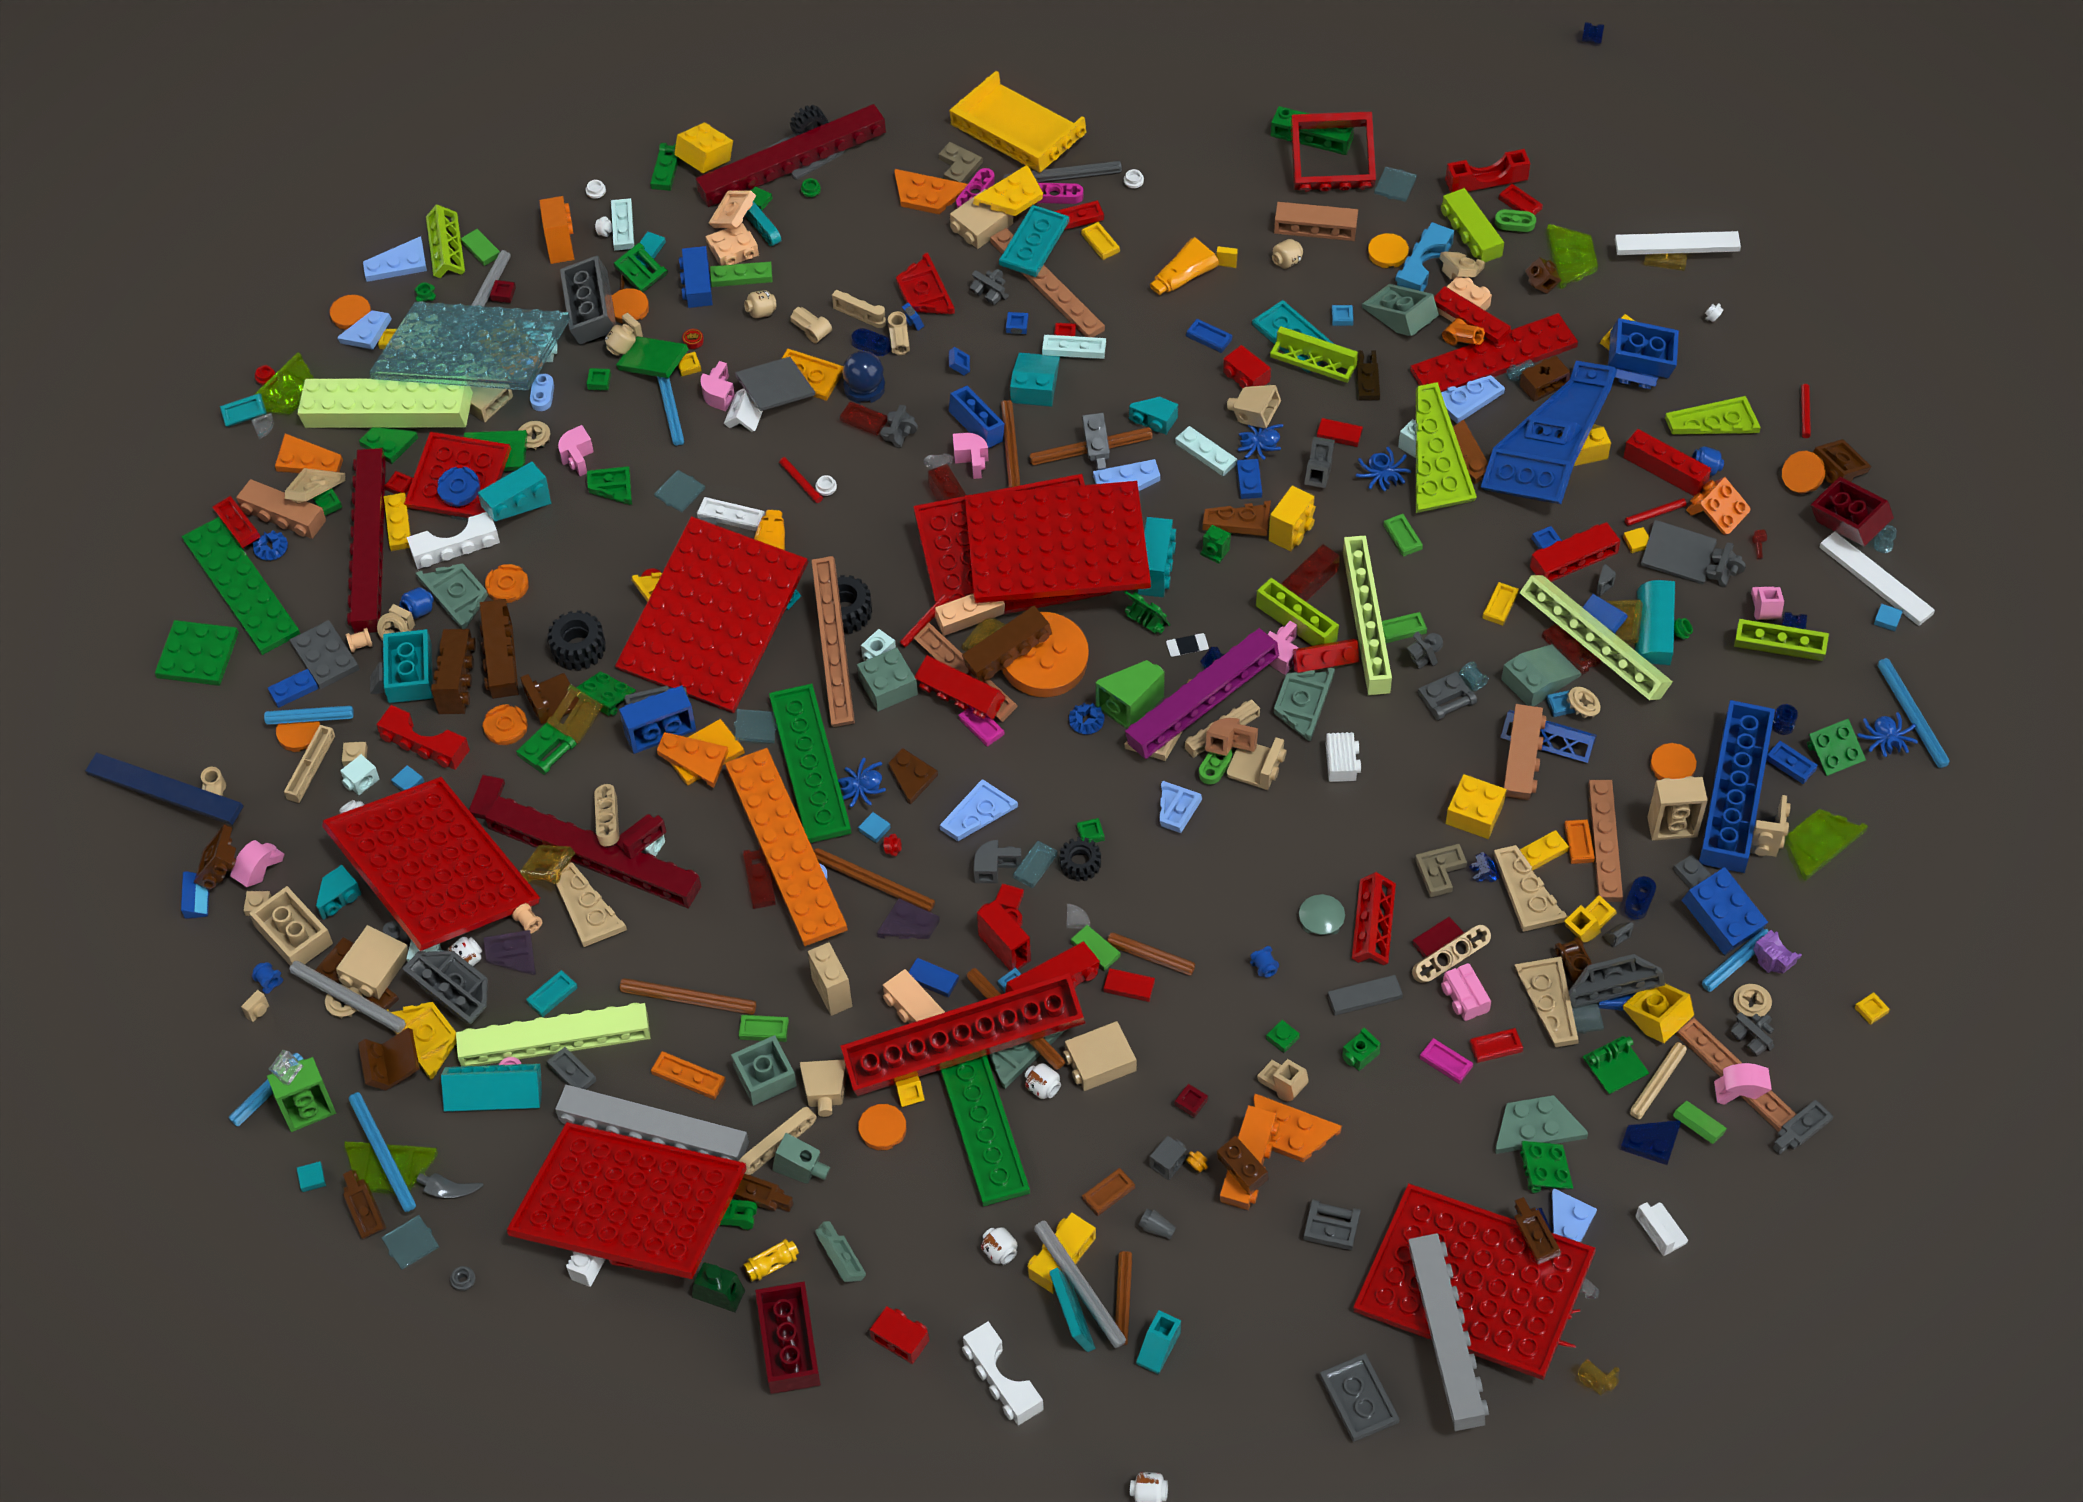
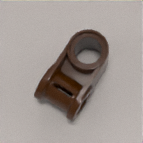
[1555,937,1592,983]

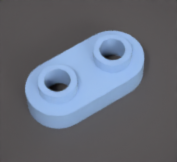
[530,374,554,411]

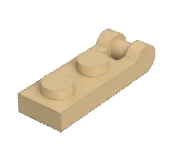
[832,290,886,328]

